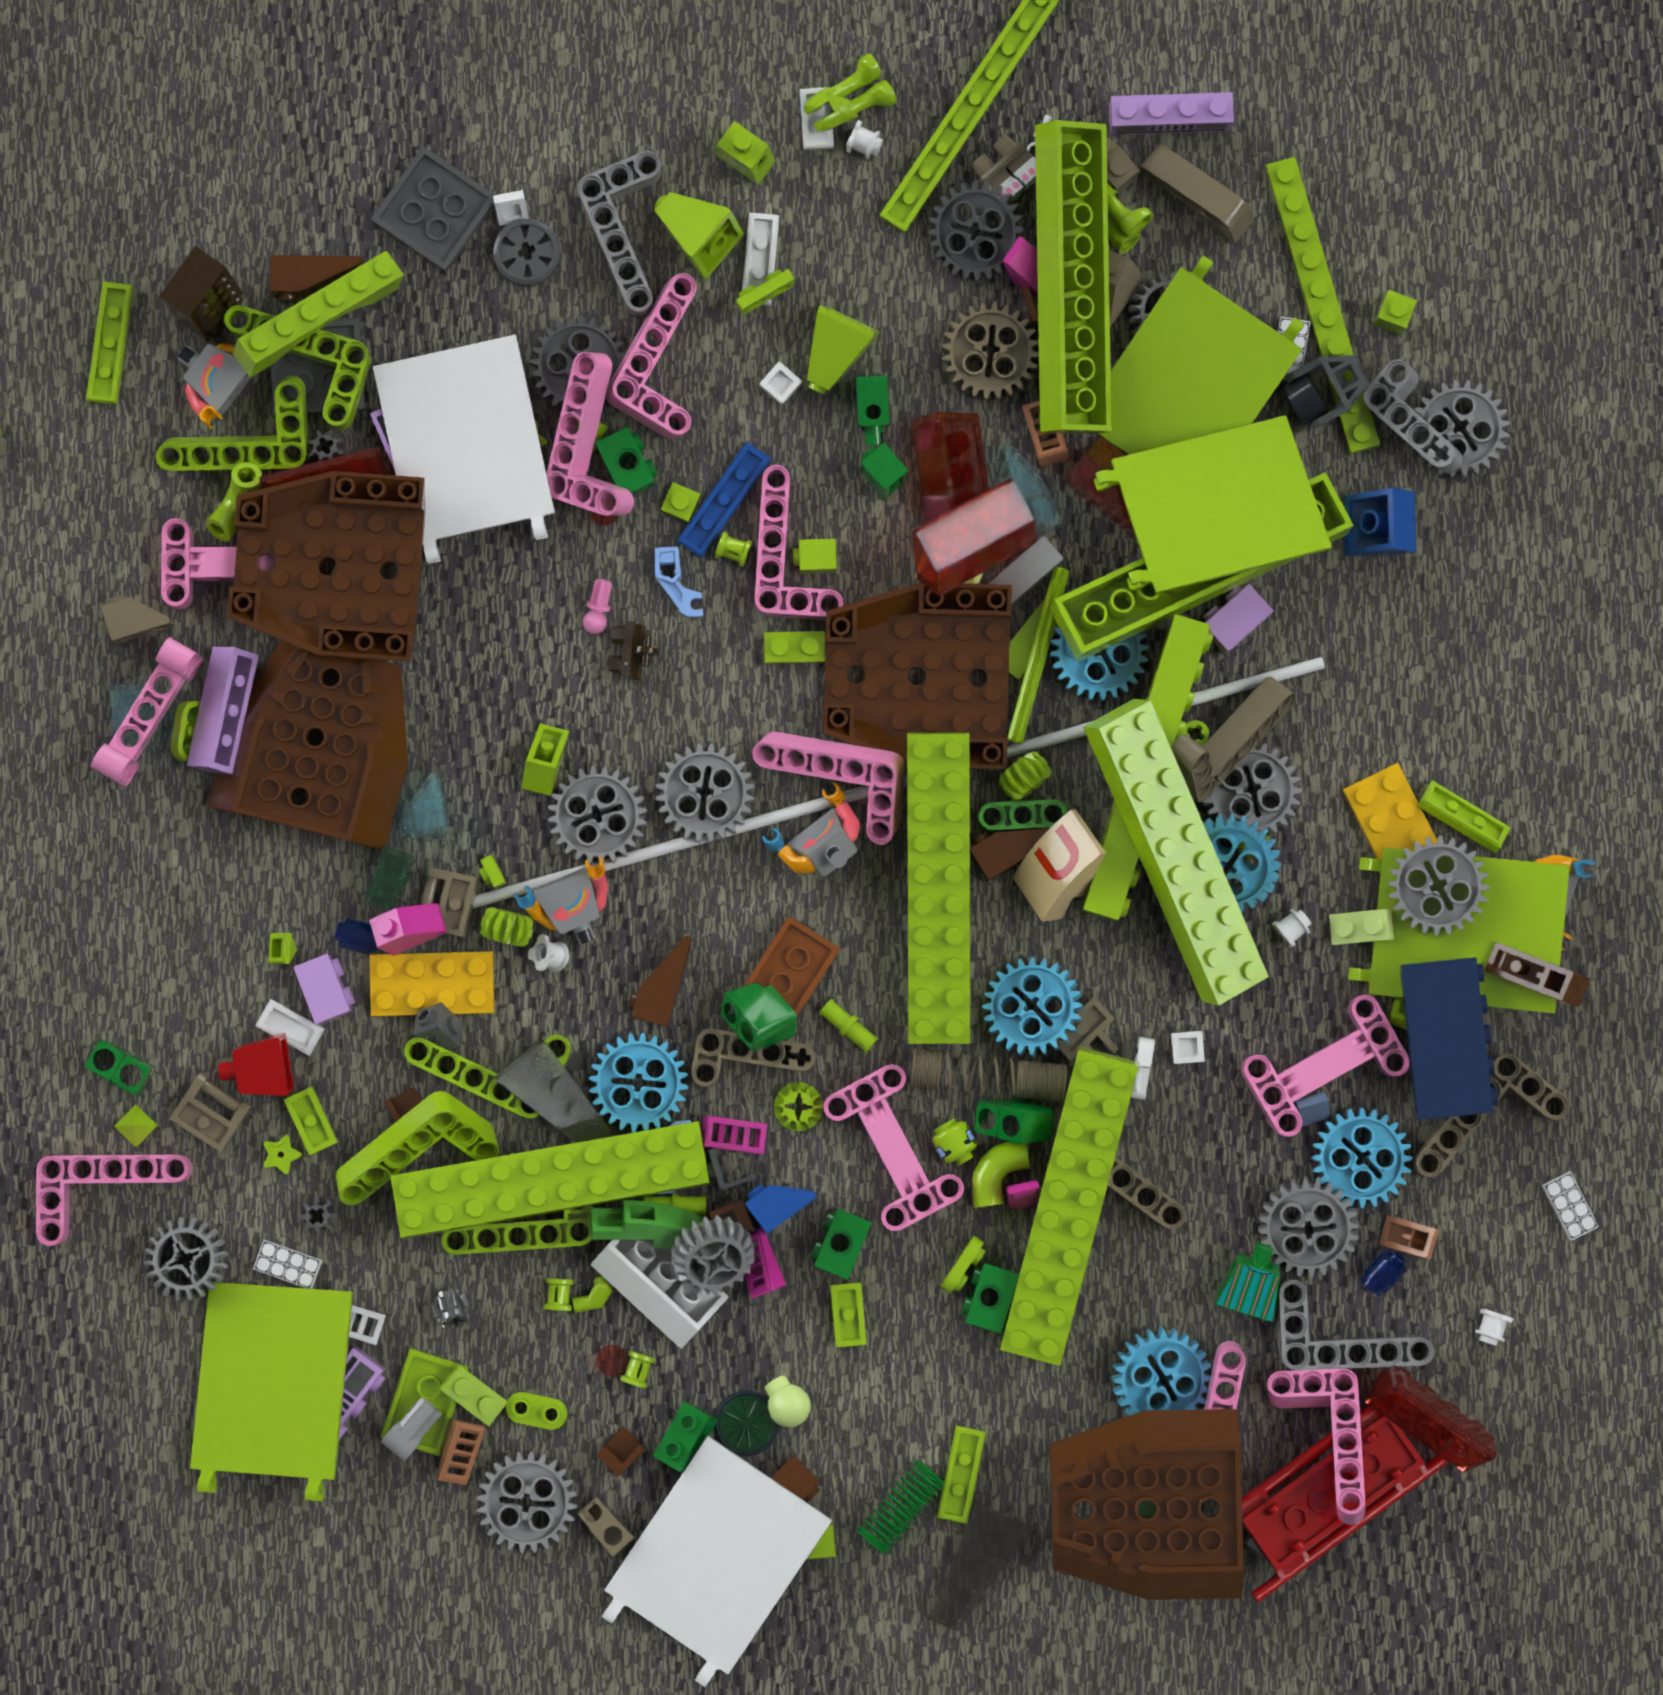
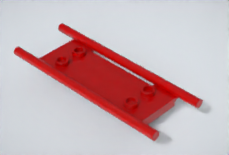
[1242,1382,1454,1603]

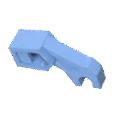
[655,547,703,618]

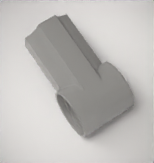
[380,1397,442,1462]

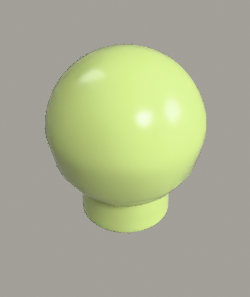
[764,1376,811,1428]

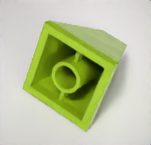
[654,192,744,280]
[807,305,880,395]

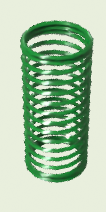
[856,1459,946,1555]

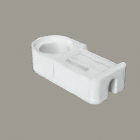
[1131,1037,1155,1100]

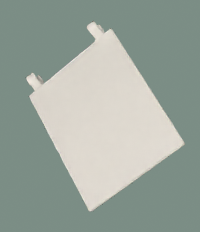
[373,334,555,564]
[602,1436,832,1687]

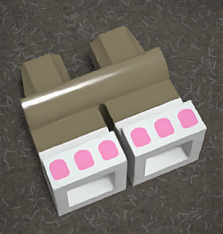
[972,135,1036,204]

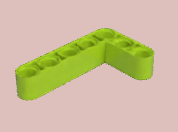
[224,305,372,431]
[156,375,309,471]
[404,1035,572,1119]
[335,1091,499,1205]
[441,1206,593,1255]

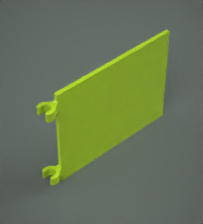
[1098,256,1305,455]
[1093,415,1332,594]
[1348,847,1570,1014]
[190,1282,353,1501]

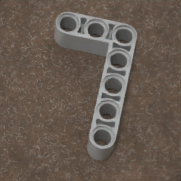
[578,151,662,318]
[1276,1279,1434,1370]

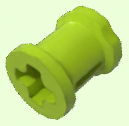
[715,532,753,567]
[1183,720,1209,746]
[544,1278,574,1311]
[620,1350,656,1388]

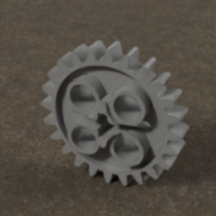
[1413,380,1510,479]
[655,743,755,843]
[1203,743,1302,838]
[547,766,647,865]
[1388,835,1490,936]
[1258,1176,1359,1277]
[476,1451,578,1553]

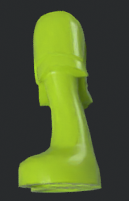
[803,53,897,132]
[1107,183,1154,255]

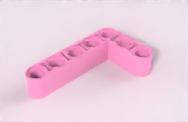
[606,273,697,439]
[547,352,634,516]
[755,465,843,620]
[752,732,905,845]
[36,1155,193,1246]
[1204,1341,1246,1409]
[1267,1369,1365,1525]

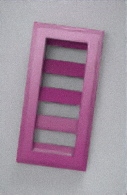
[701,1116,767,1155]
[1005,1180,1040,1210]
[745,1228,786,1299]

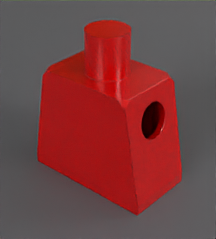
[218,1033,295,1096]

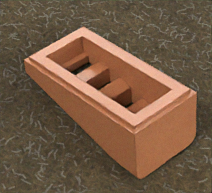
[1022,400,1069,467]
[436,1418,485,1485]

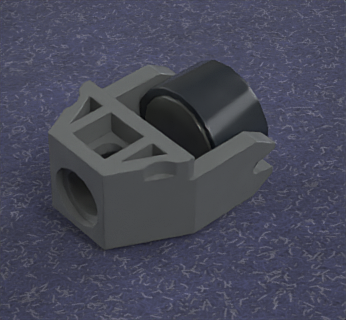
[1284,355,1371,430]

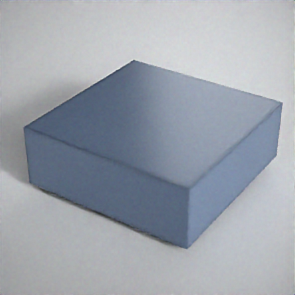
[1296,1092,1331,1127]

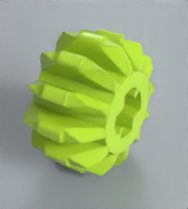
[999,751,1052,801]
[480,907,534,947]

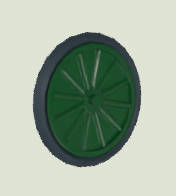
[714,1390,779,1456]

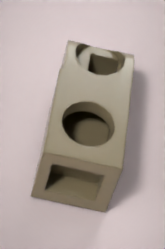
[578,1496,636,1557]

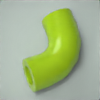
[205,462,262,542]
[971,1141,1030,1208]

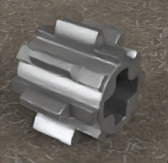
[308,429,345,468]
[298,1197,339,1236]
[431,1288,472,1329]

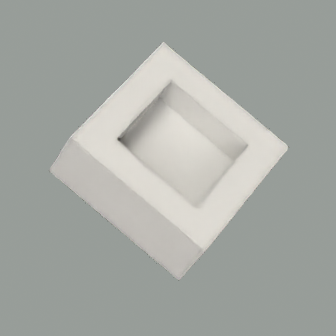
[493,190,529,226]
[759,361,802,405]
[1170,1031,1205,1064]

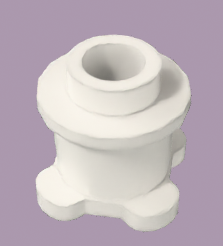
[846,120,883,159]
[1272,909,1312,947]
[528,934,569,972]
[1475,1309,1513,1346]

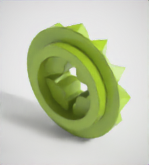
[774,1082,823,1131]

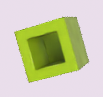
[1373,290,1417,336]
[793,539,837,574]

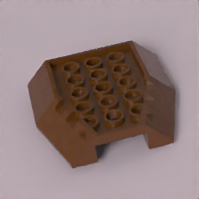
[227,471,426,662]
[823,582,1012,769]
[207,640,408,851]
[1050,1409,1243,1600]

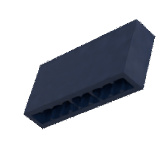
[1399,957,1498,1120]

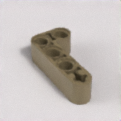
[1140,144,1254,245]
[692,1029,816,1087]

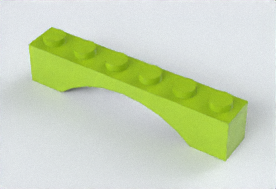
[233,251,404,378]

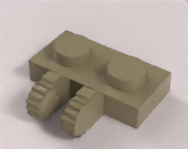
[1057,997,1119,1061]

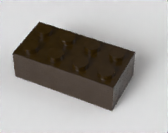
[159,246,243,342]

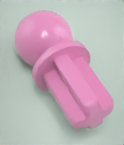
[583,579,612,635]

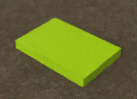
[381,1348,469,1456]

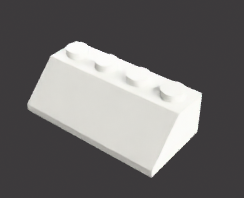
[590,1240,729,1349]

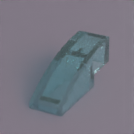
[1002,444,1062,535]

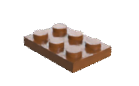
[744,916,841,1016]

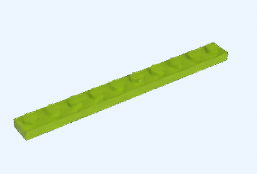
[879,0,1060,234]
[1265,157,1380,454]

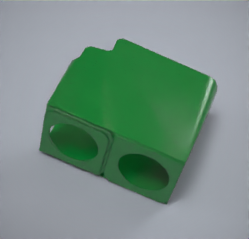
[721,983,797,1052]
[84,1039,156,1096]
[974,1098,1054,1144]

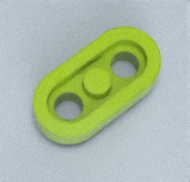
[171,701,200,761]
[940,1236,986,1294]
[506,1392,568,1430]

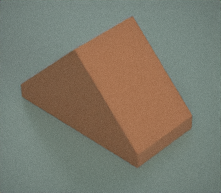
[1378,1215,1439,1260]

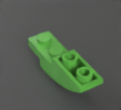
[590,1200,710,1249]

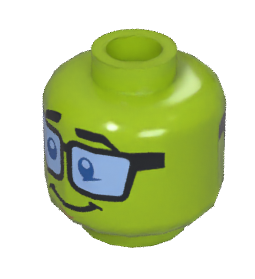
[931,1118,977,1166]

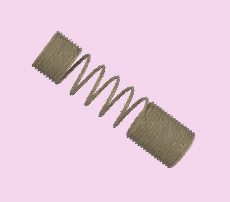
[910,1048,1068,1103]

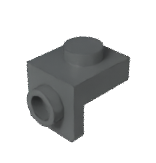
[413,1002,463,1051]

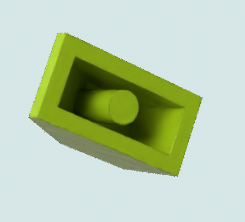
[521,723,569,796]

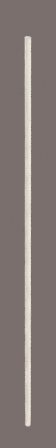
[472,657,1325,909]

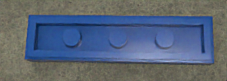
[677,441,772,559]

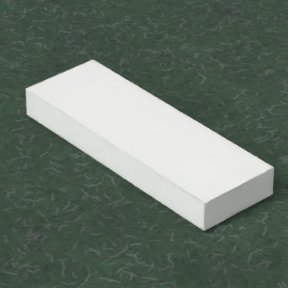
[742,213,779,306]

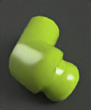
[572,1276,612,1313]

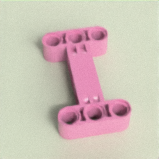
[161,518,276,610]
[90,637,203,787]
[1241,995,1410,1137]
[823,1064,964,1231]

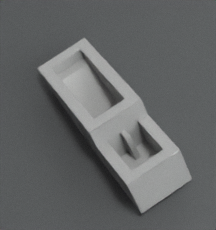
[989,536,1064,606]

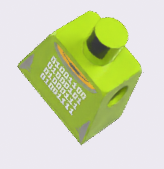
[711,121,775,185]

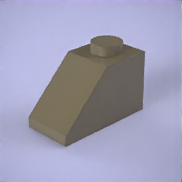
[1107,138,1140,196]
[1109,250,1145,327]
[101,595,174,645]

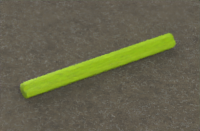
[1007,567,1069,744]

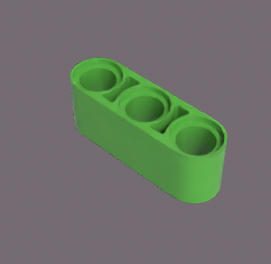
[977,800,1067,832]

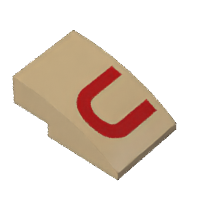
[1013,809,1106,922]

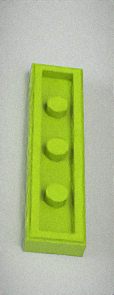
[86,281,134,406]

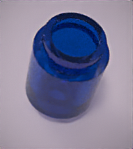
[335,918,378,955]
[1361,1250,1407,1296]

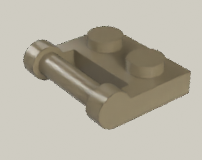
[420,867,479,938]
[169,1073,253,1152]

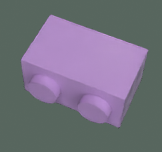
[1203,584,1274,655]
[293,953,355,1025]

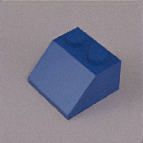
[1343,488,1416,556]
[745,1184,817,1234]

